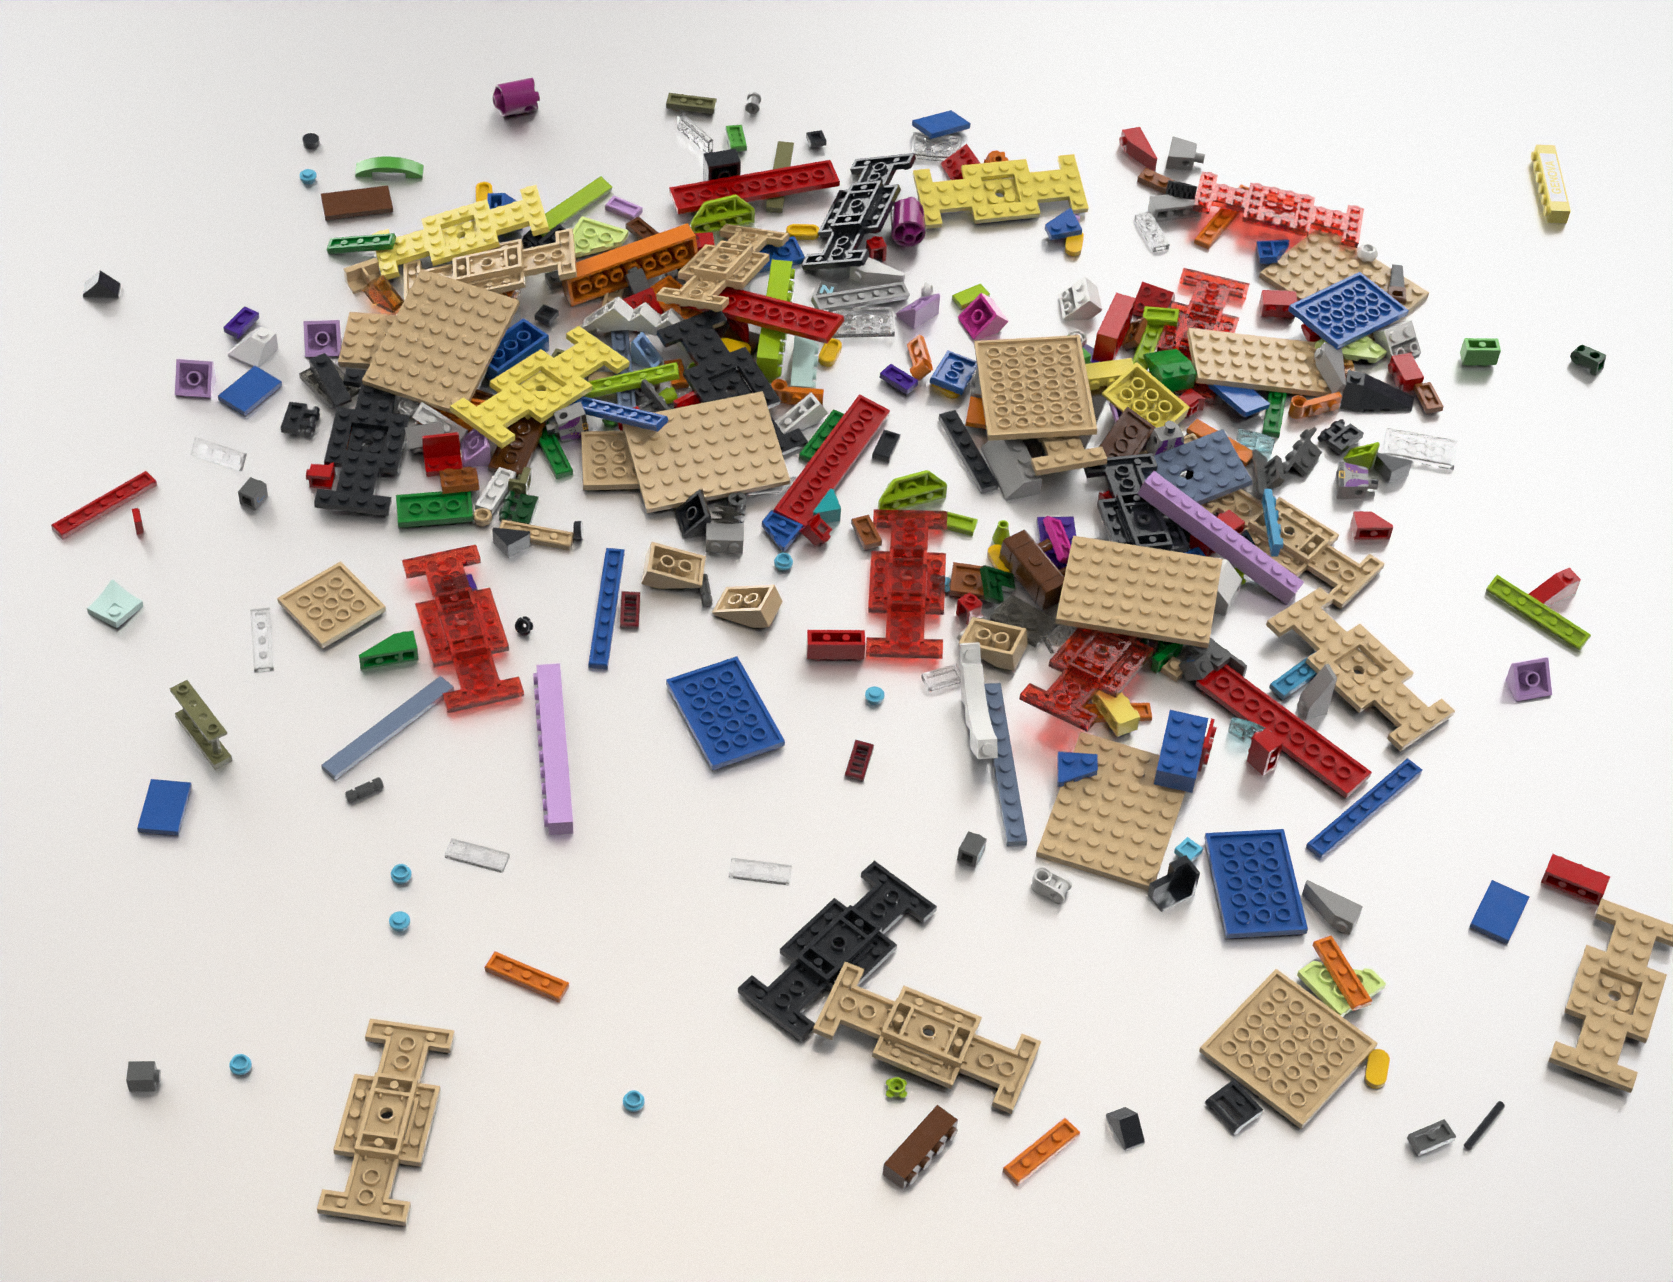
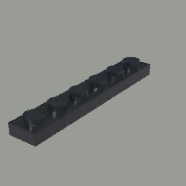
[939,410,998,494]

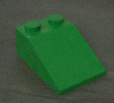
[1143,349,1196,392]

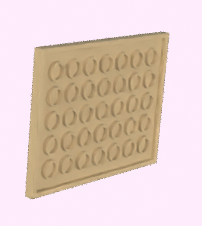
[1259,225,1430,341]
[362,269,520,414]
[974,335,1097,441]
[622,391,790,513]
[1055,536,1223,648]
[1036,732,1186,890]

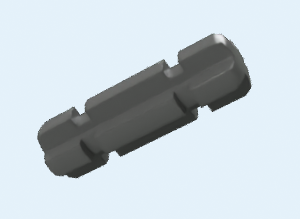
[699,574,713,607]
[345,777,384,803]

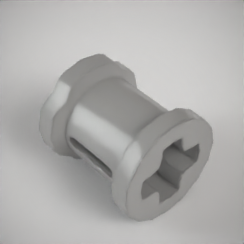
[745,92,762,114]

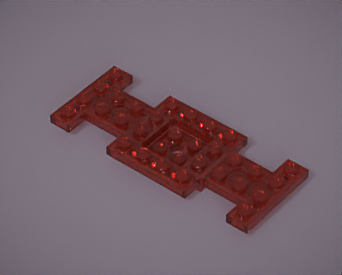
[1193,171,1364,248]
[1149,267,1250,404]
[866,509,948,659]
[402,544,524,713]
[1019,627,1154,732]

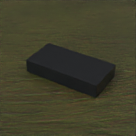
[872,430,901,463]

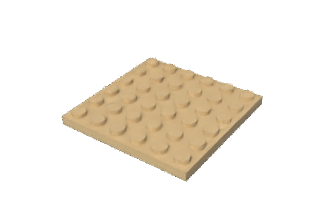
[1199,969,1378,1129]

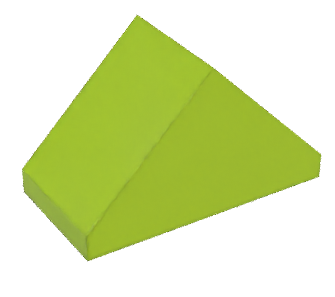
[1343,442,1380,471]

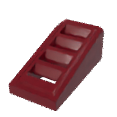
[620,591,641,628]
[845,739,874,781]

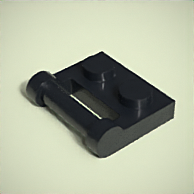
[1205,1080,1263,1134]

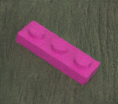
[1043,516,1071,564]

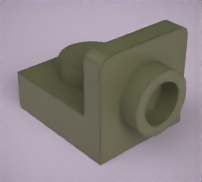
[508,467,532,495]

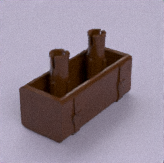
[999,529,1067,610]

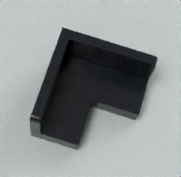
[1147,855,1200,912]

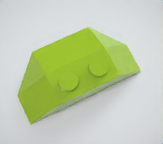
[690,195,755,233]
[877,470,948,516]

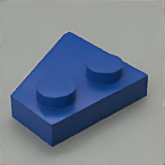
[1045,208,1083,240]
[1256,240,1289,264]
[762,510,803,552]
[1057,752,1098,787]

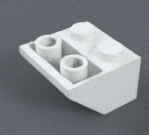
[1058,276,1103,320]
[1373,320,1422,361]
[1214,559,1242,616]

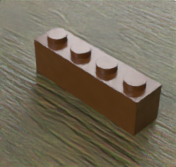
[882,1105,958,1189]

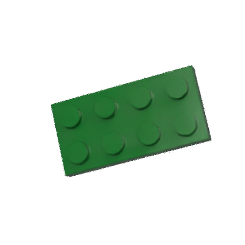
[396,491,473,528]

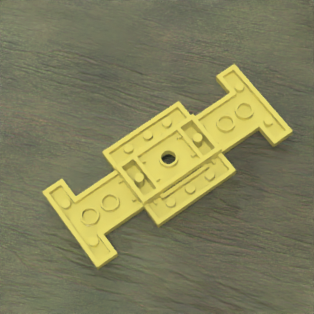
[912,154,1089,229]
[372,185,550,281]
[450,326,630,448]

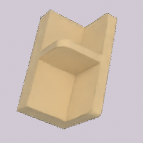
[343,258,385,294]

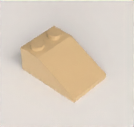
[641,542,706,589]
[712,585,783,628]
[959,617,1028,671]

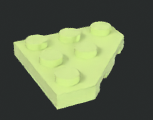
[573,216,629,258]
[1315,336,1387,363]
[1297,961,1386,1017]

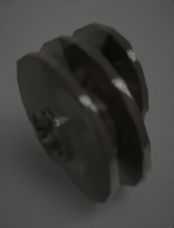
[711,505,746,524]

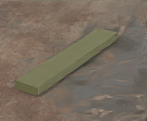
[766,141,794,213]

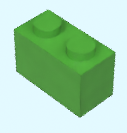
[1459,338,1501,365]

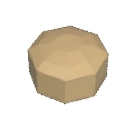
[473,508,492,527]

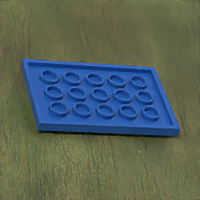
[1288,272,1409,350]
[666,656,785,771]
[1204,829,1308,938]

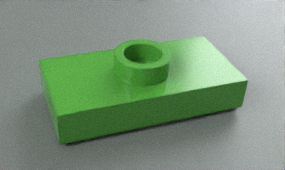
[726,125,747,152]

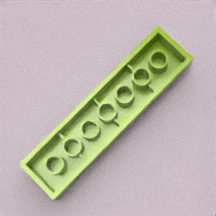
[756,259,795,384]

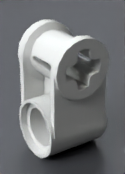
[1031,867,1072,903]

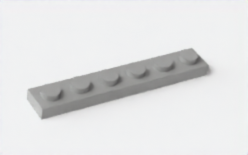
[811,281,910,312]

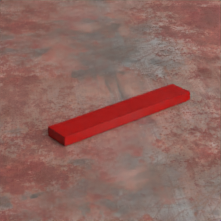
[51,471,157,540]

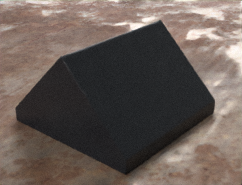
[674,489,711,539]

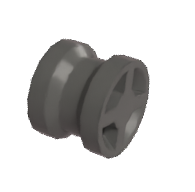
[728,492,746,515]

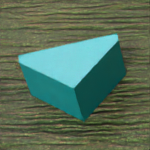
[813,488,841,523]

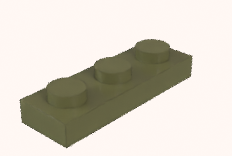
[666,93,717,114]

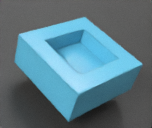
[1174,837,1203,862]

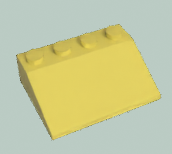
[1102,362,1190,428]

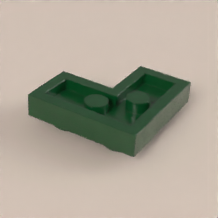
[980,565,1016,605]

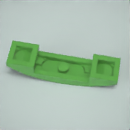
[355,156,424,179]

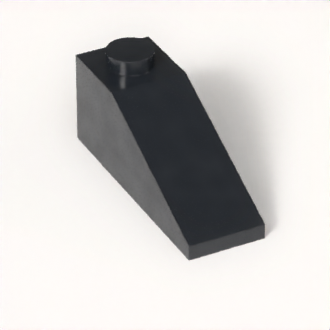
[309,353,352,408]

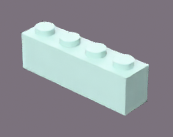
[791,336,819,389]

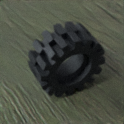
[1165,180,1198,200]

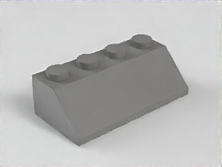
[981,439,1042,501]

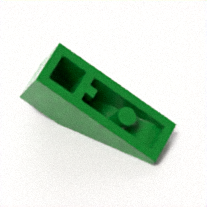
[359,630,419,670]

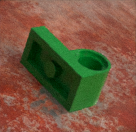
[1151,640,1183,674]

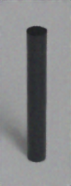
[1464,1101,1505,1150]

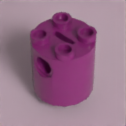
[492,78,540,117]
[890,197,926,247]

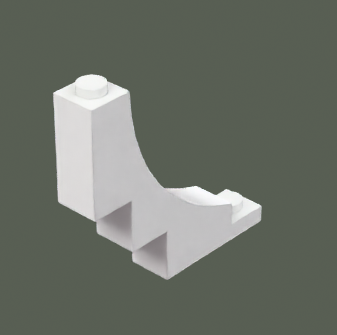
[581,296,688,353]
[960,642,998,759]

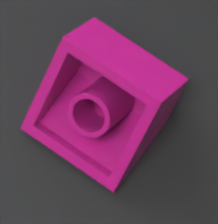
[958,293,1009,341]

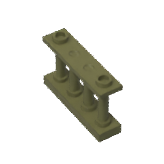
[169,680,233,770]

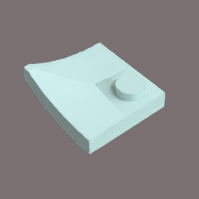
[87,580,143,628]

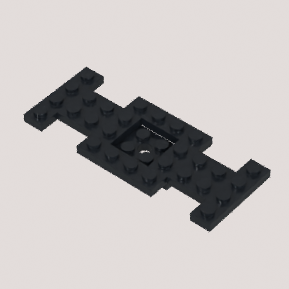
[801,153,916,271]
[656,310,808,455]
[314,368,410,516]
[1083,453,1189,553]
[738,860,937,1041]

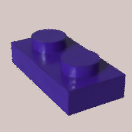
[223,306,260,339]
[879,364,918,395]

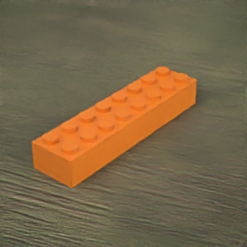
[561,223,698,307]

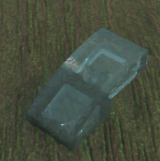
[1236,429,1275,454]
[1228,718,1272,742]

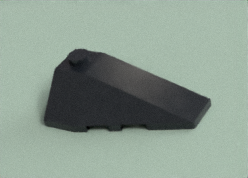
[1340,370,1414,412]

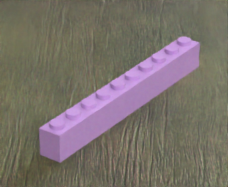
[1137,471,1304,605]
[533,663,573,835]

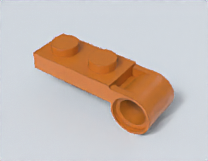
[907,334,933,381]
[771,379,824,406]
[1288,392,1342,419]

